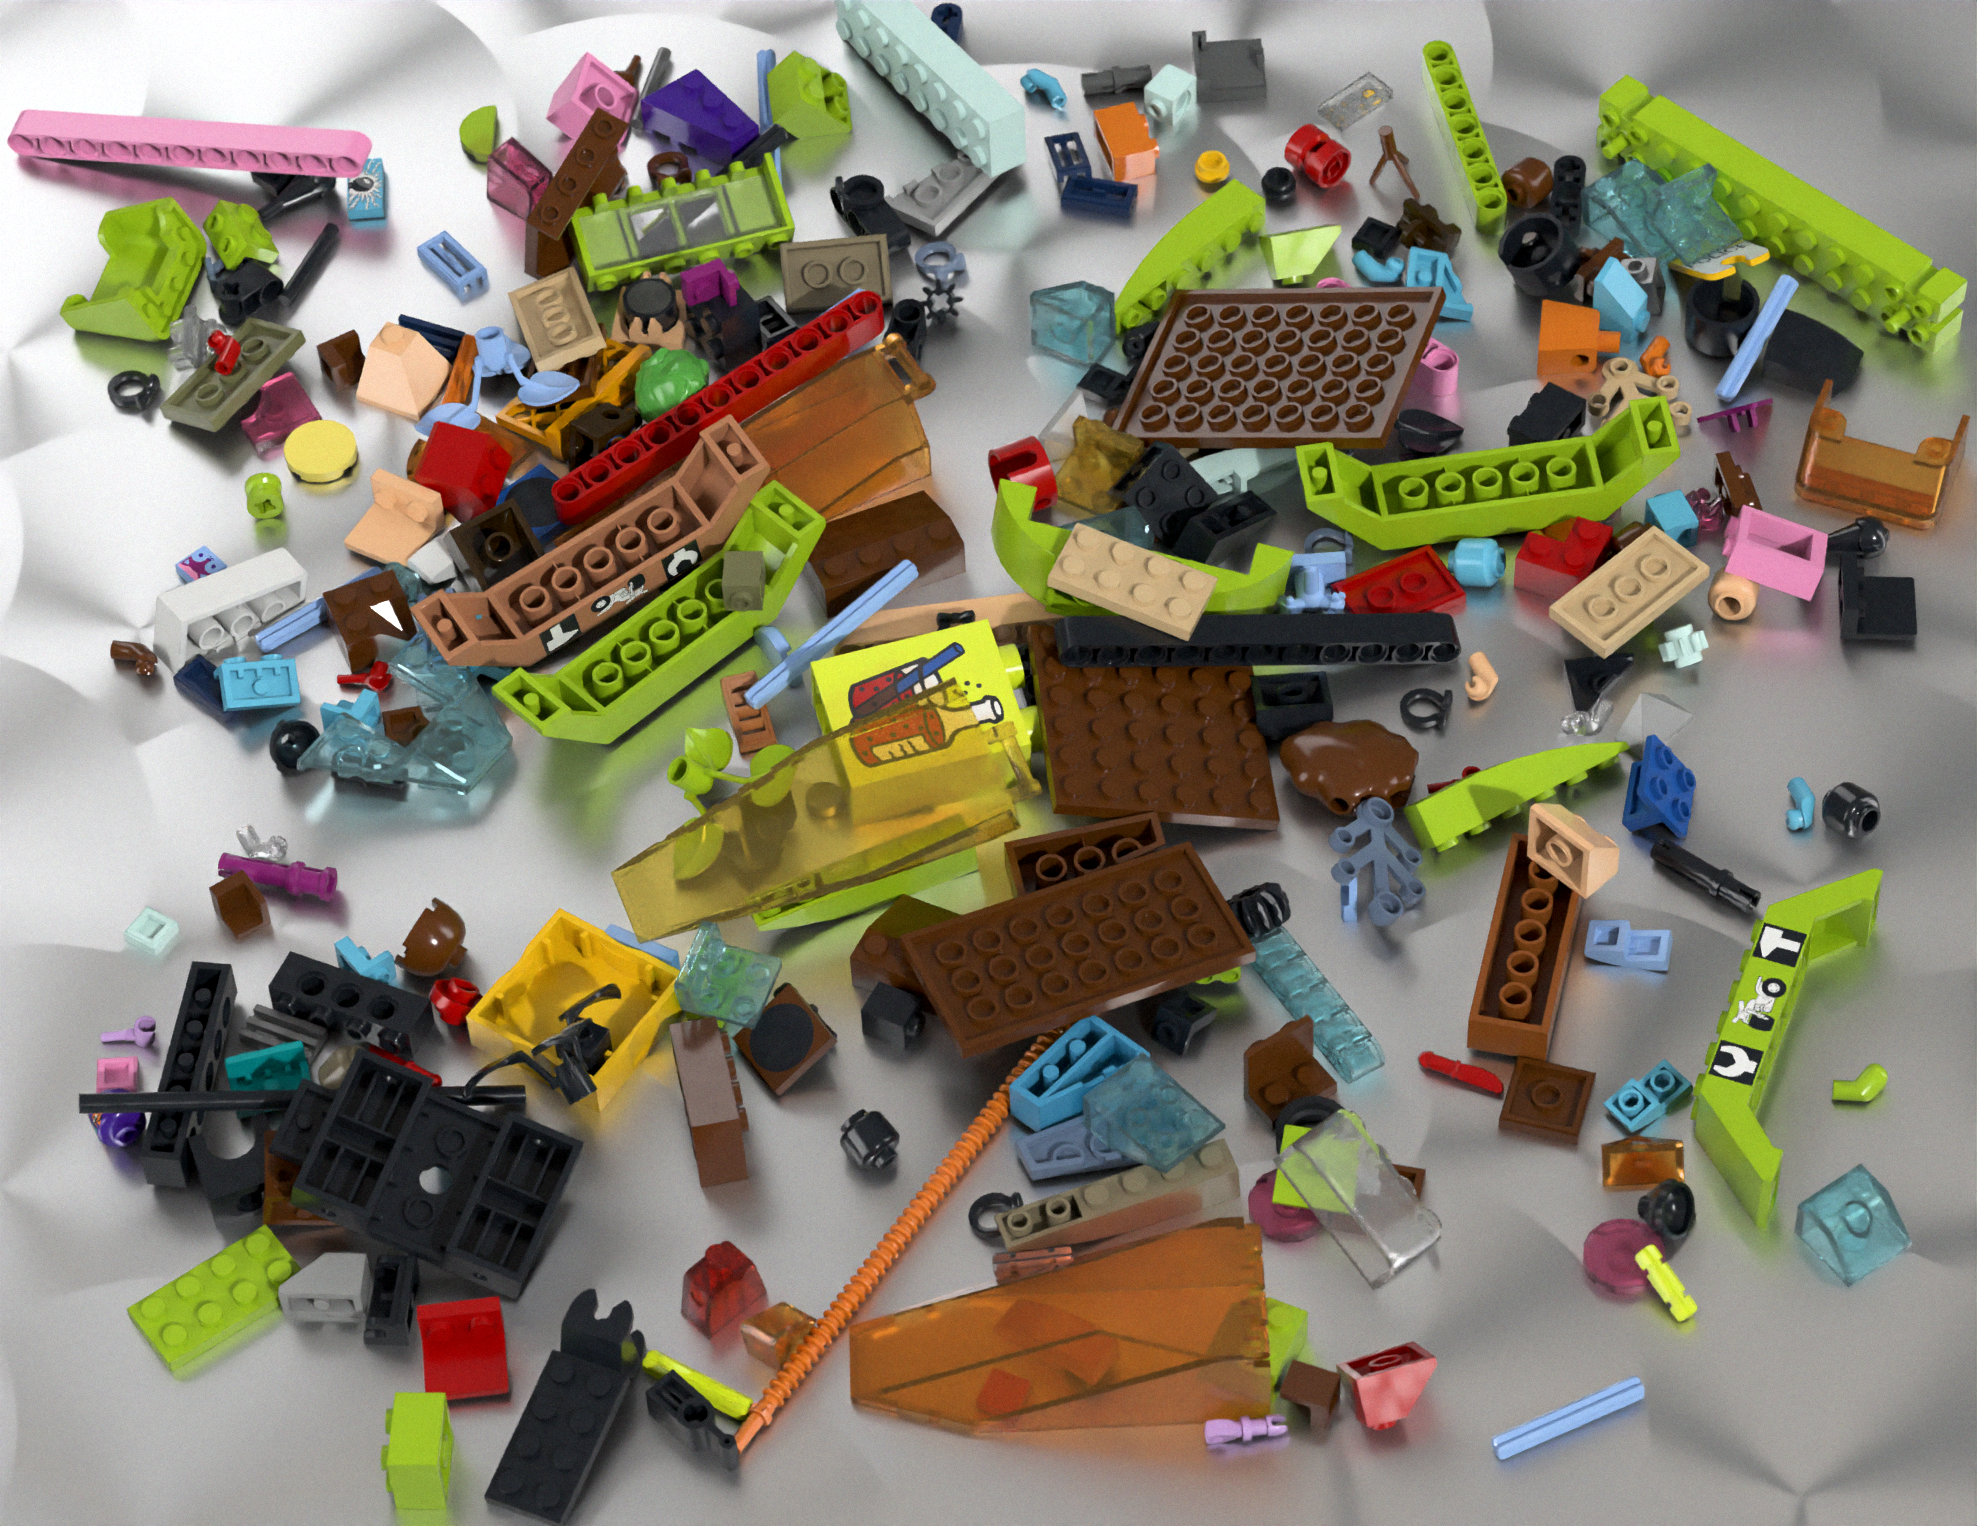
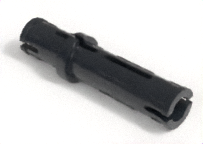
[1650,836,1761,914]

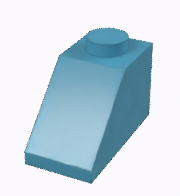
[1592,256,1650,344]

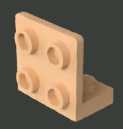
[344,468,445,572]

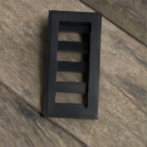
[755,295,800,350]

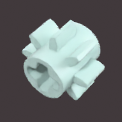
[1658,623,1709,669]

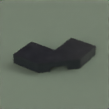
[1076,352,1146,407]

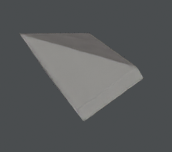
[1038,389,1096,462]
[1614,692,1694,761]

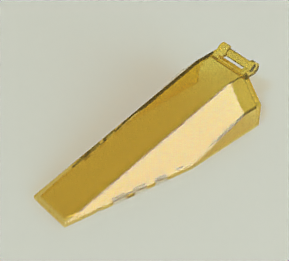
[610,677,1043,944]

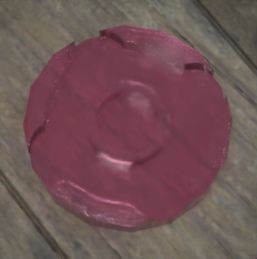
[1248,1168,1329,1243]
[1583,1219,1665,1295]

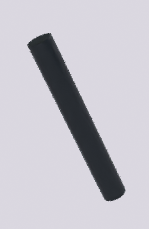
[278,223,339,306]

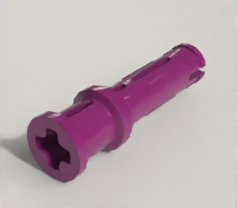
[218,852,337,902]

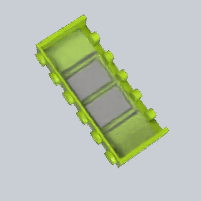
[567,152,795,292]

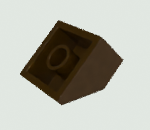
[443,497,546,592]

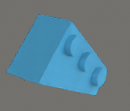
[1009,1015,1150,1132]

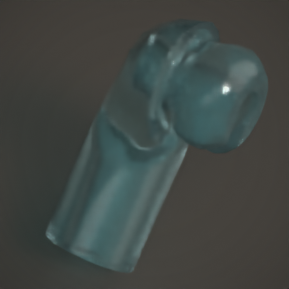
[384,561,422,608]

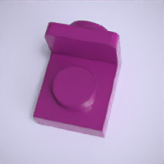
[680,258,740,307]

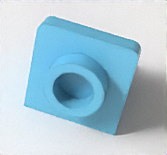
[334,936,397,984]

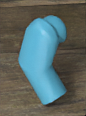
[1352,250,1405,283]

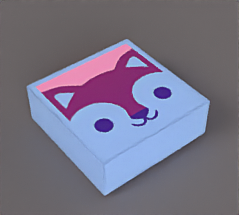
[175,545,227,583]

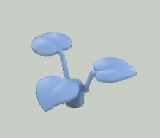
[414,326,580,436]

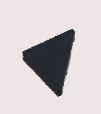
[1563,652,1634,723]

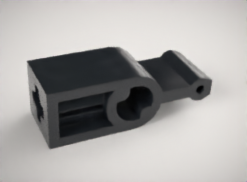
[645,1369,740,1471]

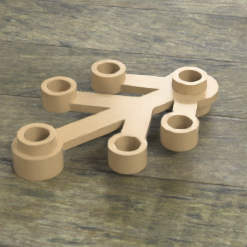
[1587,357,1692,428]

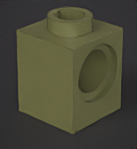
[722,551,766,612]

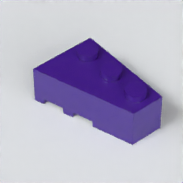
[640,68,760,167]

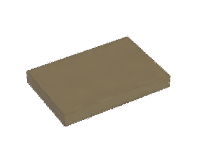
[779,234,893,316]

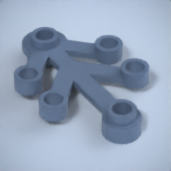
[1328,797,1426,926]

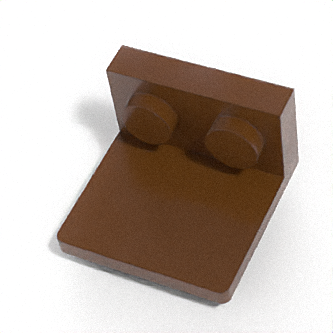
[1243,1015,1337,1131]
[262,1130,340,1226]

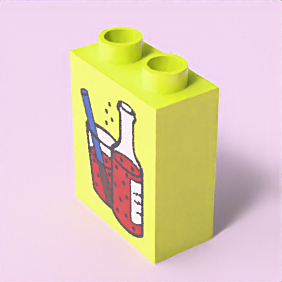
[810,619,1043,829]

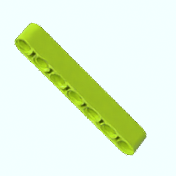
[1422,40,1507,235]

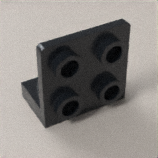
[1106,440,1218,548]
[1837,551,1917,640]

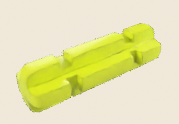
[1635,1244,1698,1321]

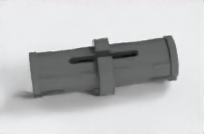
[1081,65,1152,96]

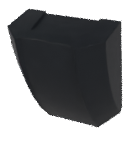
[1761,309,1865,398]

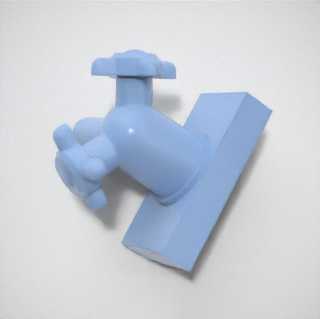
[1277,551,1346,614]

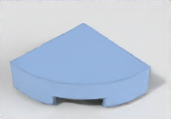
[1340,876,1357,922]

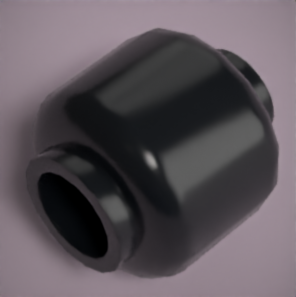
[1822,782,1881,839]
[840,1109,900,1170]

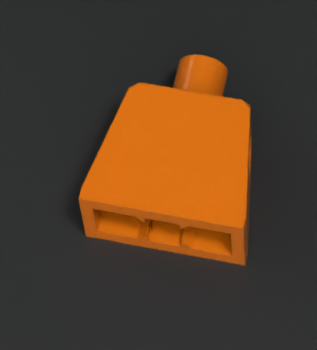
[1537,300,1621,375]

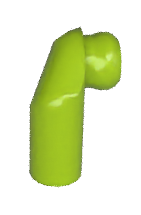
[1832,1063,1888,1102]

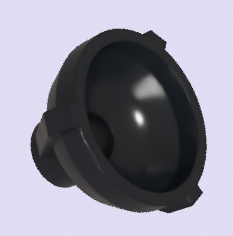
[269,719,324,774]
[1638,1178,1697,1239]

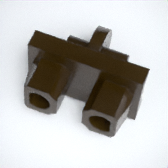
[1396,198,1462,256]

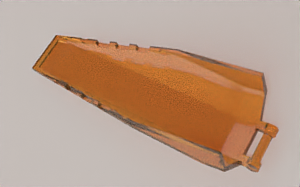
[553,333,936,551]

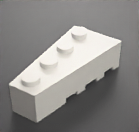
[153,547,308,675]

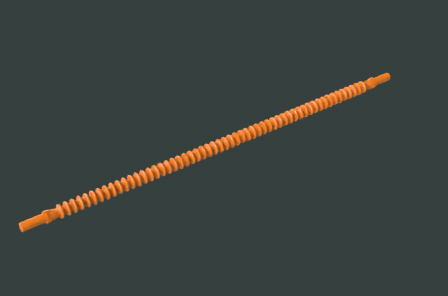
[734,1021,1077,1454]

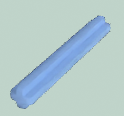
[1715,274,1798,402]
[254,566,383,653]
[1491,1376,1645,1459]

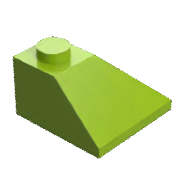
[1259,224,1342,285]

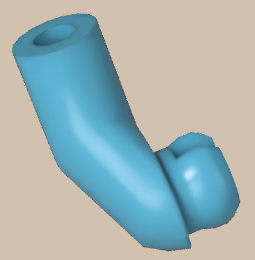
[1020,69,1067,108]
[1785,777,1816,830]

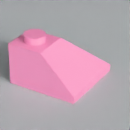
[546,52,640,144]

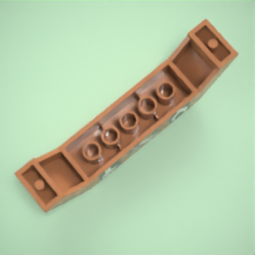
[410,414,771,667]

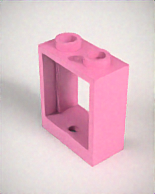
[1721,505,1828,601]

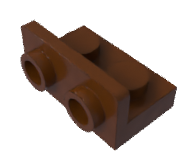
[1712,451,1764,524]

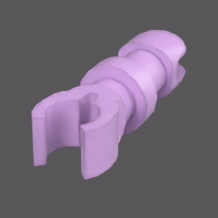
[1204,1414,1287,1444]

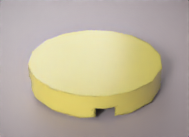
[283,420,358,483]

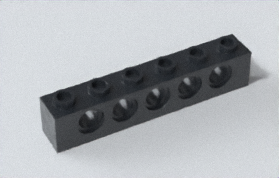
[140,961,238,1188]

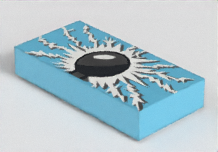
[347,158,384,220]

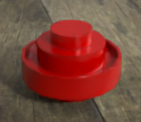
[429,977,483,1026]

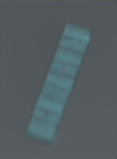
[1250,926,1385,1083]

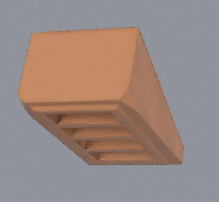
[720,671,777,753]

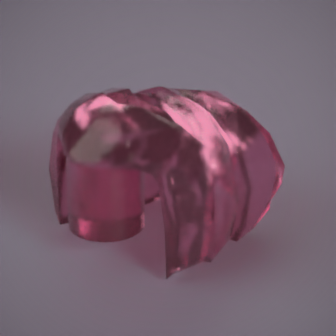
[1685,488,1724,532]

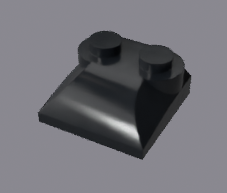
[1250,671,1334,740]

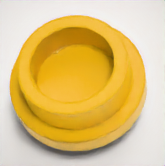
[1195,150,1230,183]

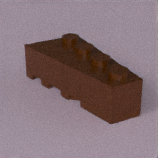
[669,1016,749,1188]

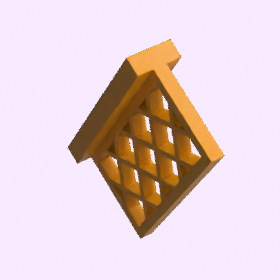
[495,337,652,462]

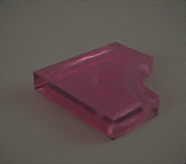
[241,371,322,454]

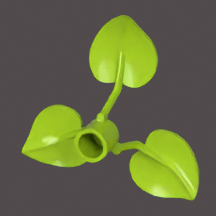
[667,728,797,881]

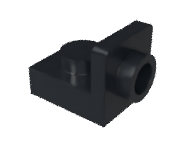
[1151,990,1217,1056]

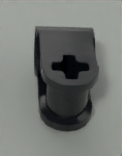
[215,261,284,325]
[880,299,927,369]

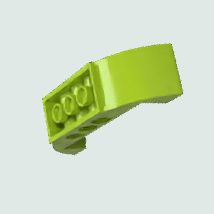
[991,479,1294,617]

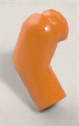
[1639,335,1671,379]

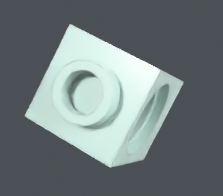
[1144,63,1197,126]

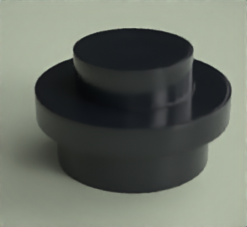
[1261,167,1296,200]

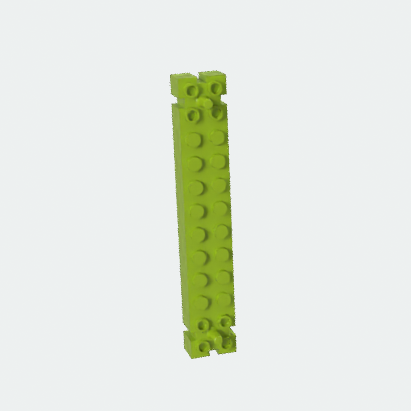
[1596,74,1968,354]

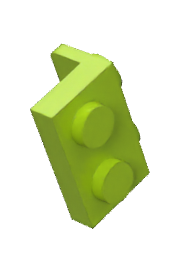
[202,199,280,271]

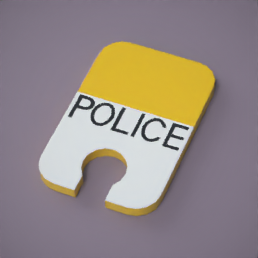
[1666,236,1770,281]

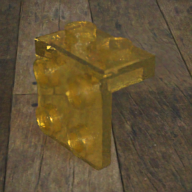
[1055,415,1145,519]

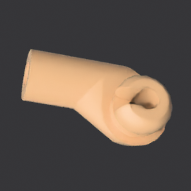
[1465,652,1498,701]

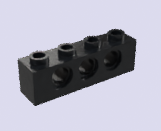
[268,951,435,1058]

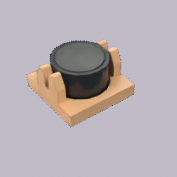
[610,271,687,351]

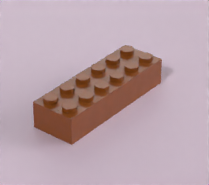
[1467,833,1583,1062]

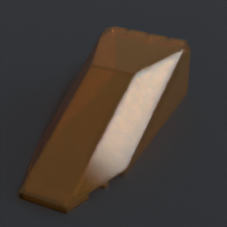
[849,1217,1270,1434]

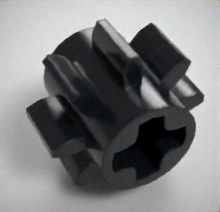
[921,279,964,324]

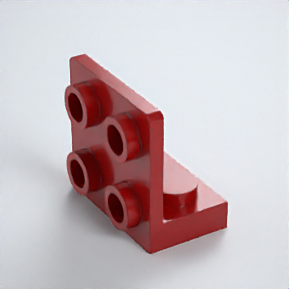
[417,1296,509,1400]

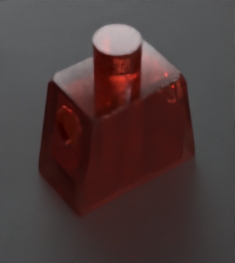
[681,1240,767,1340]

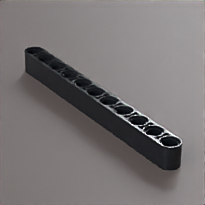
[1053,613,1462,668]

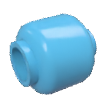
[1448,538,1506,587]

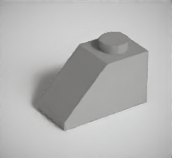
[278,1251,371,1318]

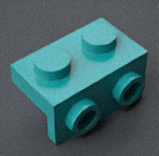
[224,1041,312,1119]

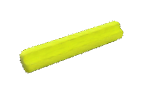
[642,1350,753,1421]

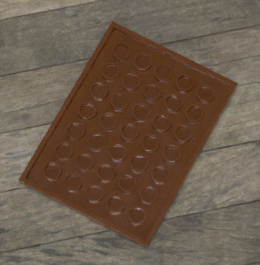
[1108,287,1447,449]

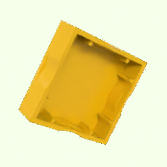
[466,908,691,1113]

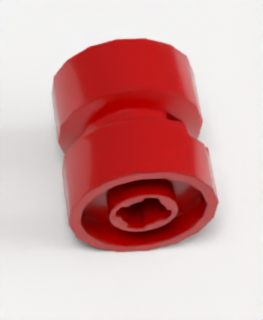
[1284,123,1351,189]

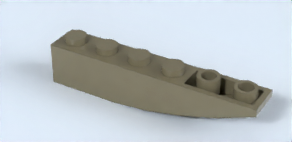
[994,1138,1240,1252]

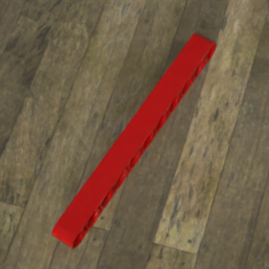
[552,290,885,525]

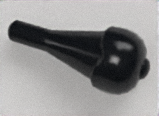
[257,175,337,222]
[1826,516,1890,560]

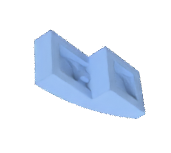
[1584,920,1673,971]

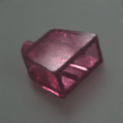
[486,137,553,222]

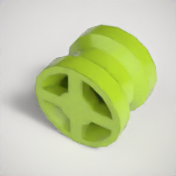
[245,473,284,519]

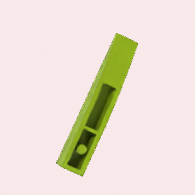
[1111,178,1266,338]
[1402,741,1629,853]
[744,814,978,932]

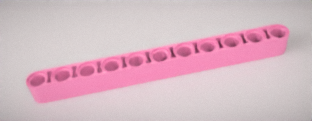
[7,109,372,178]

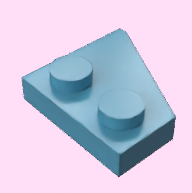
[1405,247,1474,321]

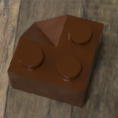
[322,569,419,674]

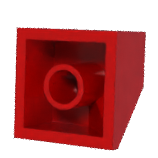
[1514,516,1613,601]

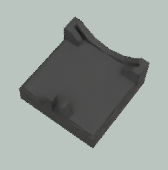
[1192,31,1267,103]

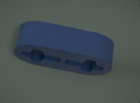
[930,3,963,46]

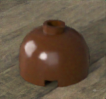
[394,897,468,977]

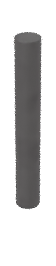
[630,47,671,129]

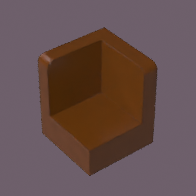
[317,329,366,393]
[209,870,271,940]
[1280,1359,1341,1430]

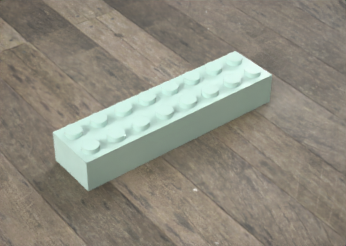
[834,0,1026,178]

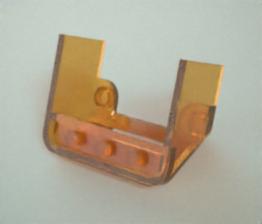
[1794,379,1970,531]

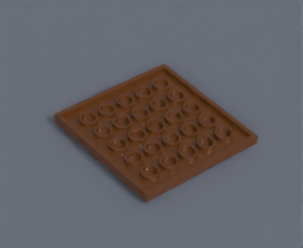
[1026,625,1280,831]

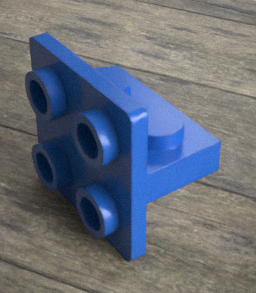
[1622,734,1696,838]

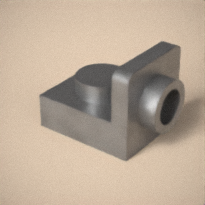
[1621,257,1666,314]

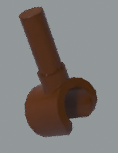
[614,55,641,87]

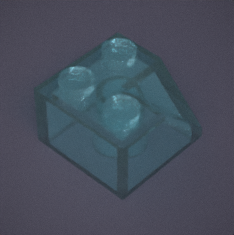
[1029,280,1116,369]

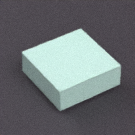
[123,906,180,957]

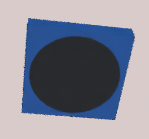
[495,463,569,546]

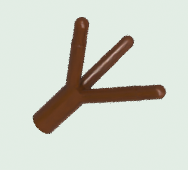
[1369,126,1420,199]

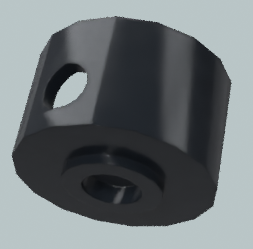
[1498,212,1581,296]
[1684,278,1760,357]

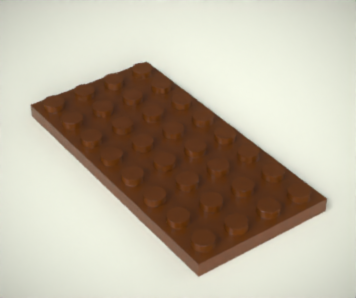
[899,841,1256,1059]

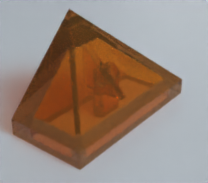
[1601,1135,1685,1187]

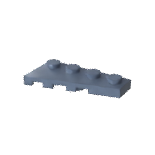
[1015,1085,1197,1180]

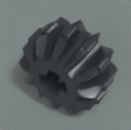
[1226,882,1291,939]

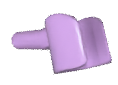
[101,1016,156,1048]

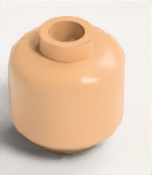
[1708,566,1760,621]

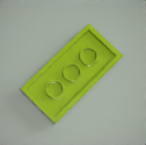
[127,1224,302,1372]

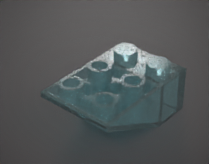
[1083,1052,1226,1174]

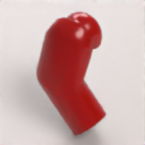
[207,330,241,375]

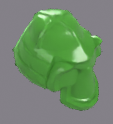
[634,348,709,423]

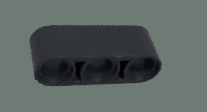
[830,174,911,256]

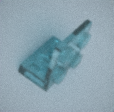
[1644,163,1743,266]
[673,920,782,1029]

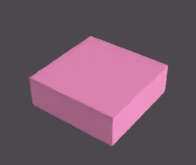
[96,1056,139,1093]

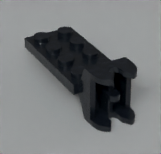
[484,1289,646,1526]

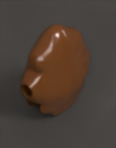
[1279,719,1419,817]

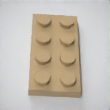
[508,266,607,372]
[1047,522,1218,641]
[1549,525,1710,659]

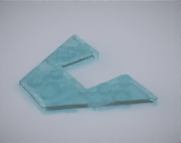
[297,629,513,795]

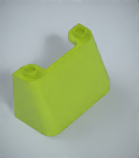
[59,196,207,342]

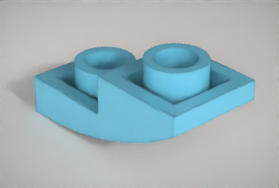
[1603,1059,1694,1133]

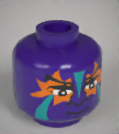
[88,1088,147,1148]

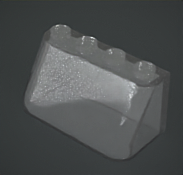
[1273,1109,1442,1291]

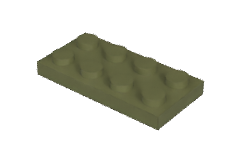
[160,317,306,433]

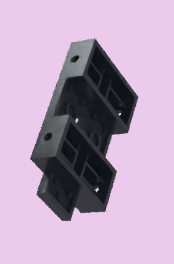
[269,1047,584,1300]

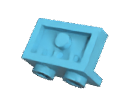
[213,654,301,712]

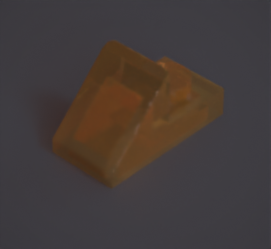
[740,1301,817,1371]

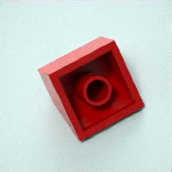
[414,421,513,523]

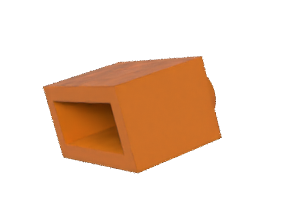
[1093,101,1160,182]

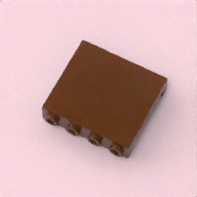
[524,107,629,280]

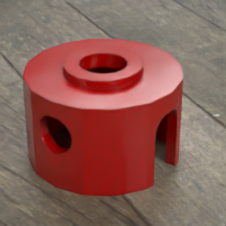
[988,436,1058,513]

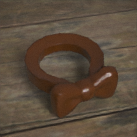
[647,151,692,190]

